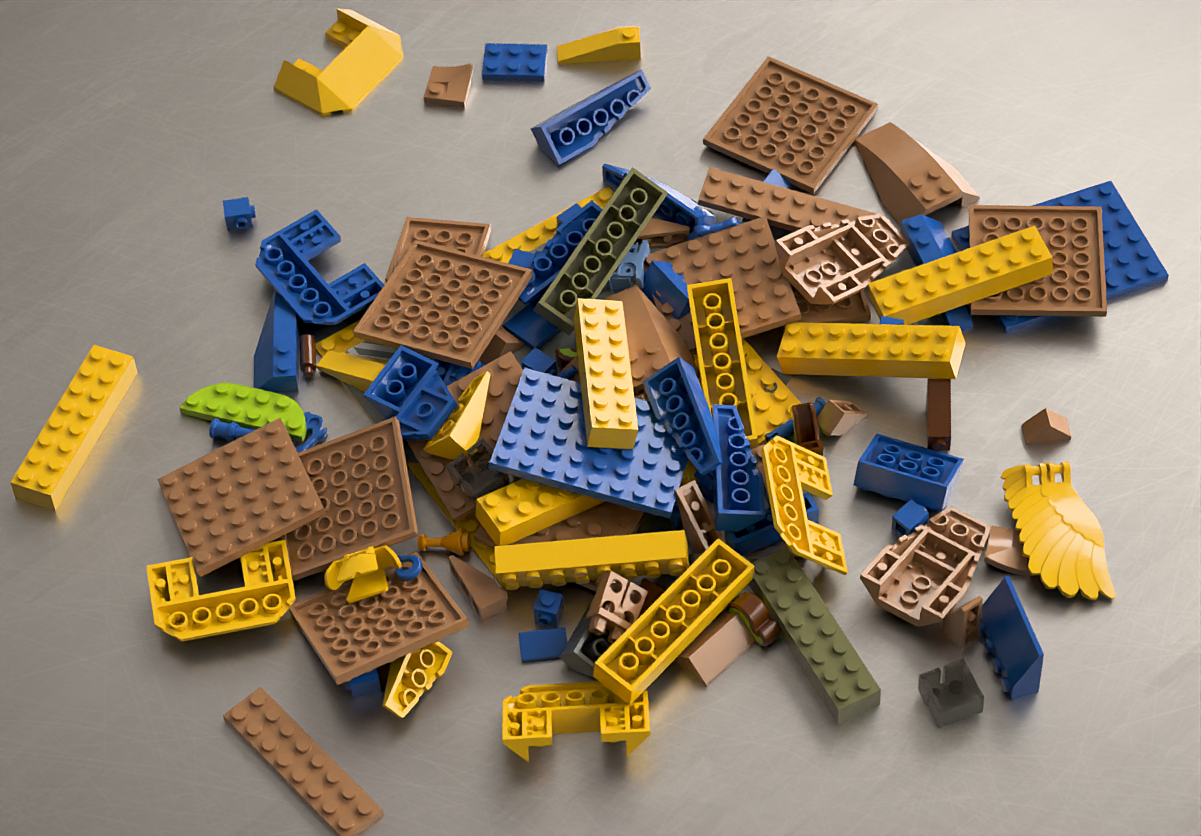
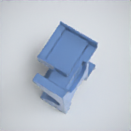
[608,240,650,293]

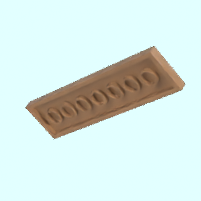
[697,167,877,232]
[223,687,384,836]

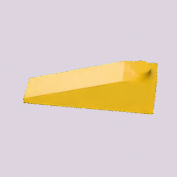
[557,25,641,64]
[316,350,389,392]
[423,371,490,461]
[383,641,453,719]

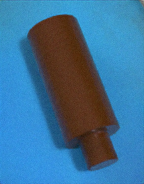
[299,335,316,377]

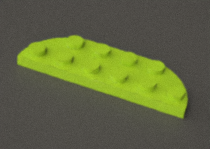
[179,382,307,442]

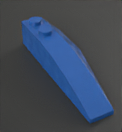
[531,70,651,165]
[602,164,716,234]
[518,200,602,305]
[900,214,973,331]
[253,290,299,393]
[642,357,722,476]
[712,404,766,532]

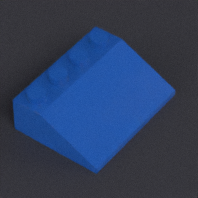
[853,433,964,512]
[979,576,1044,700]

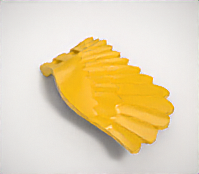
[1000,461,1116,600]

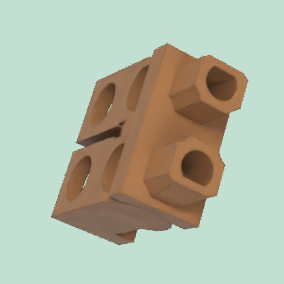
[586,571,648,644]

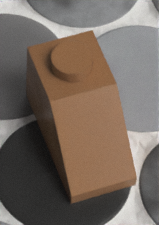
[817,400,867,436]

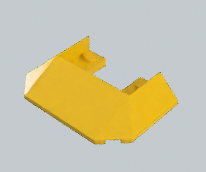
[273,8,403,116]
[761,436,848,575]
[146,540,296,642]
[502,681,650,762]

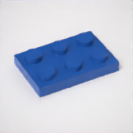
[482,43,548,81]

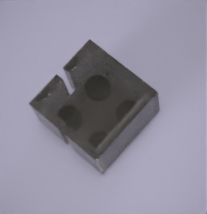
[446,438,515,506]
[918,658,984,728]

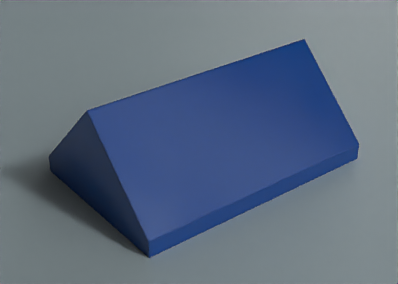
[640,261,691,320]
[363,345,439,419]

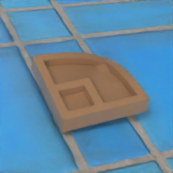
[424,64,473,108]
[984,526,1031,577]

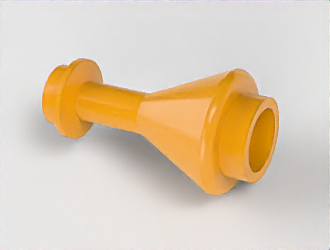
[417,528,471,556]

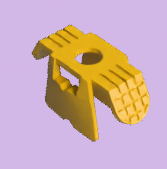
[325,545,402,603]

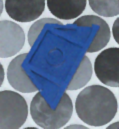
[396,369,458,441]

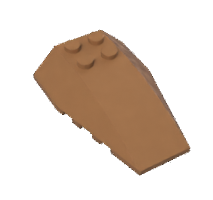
[854,122,980,227]
[775,214,910,305]
[601,285,701,397]
[860,506,991,627]

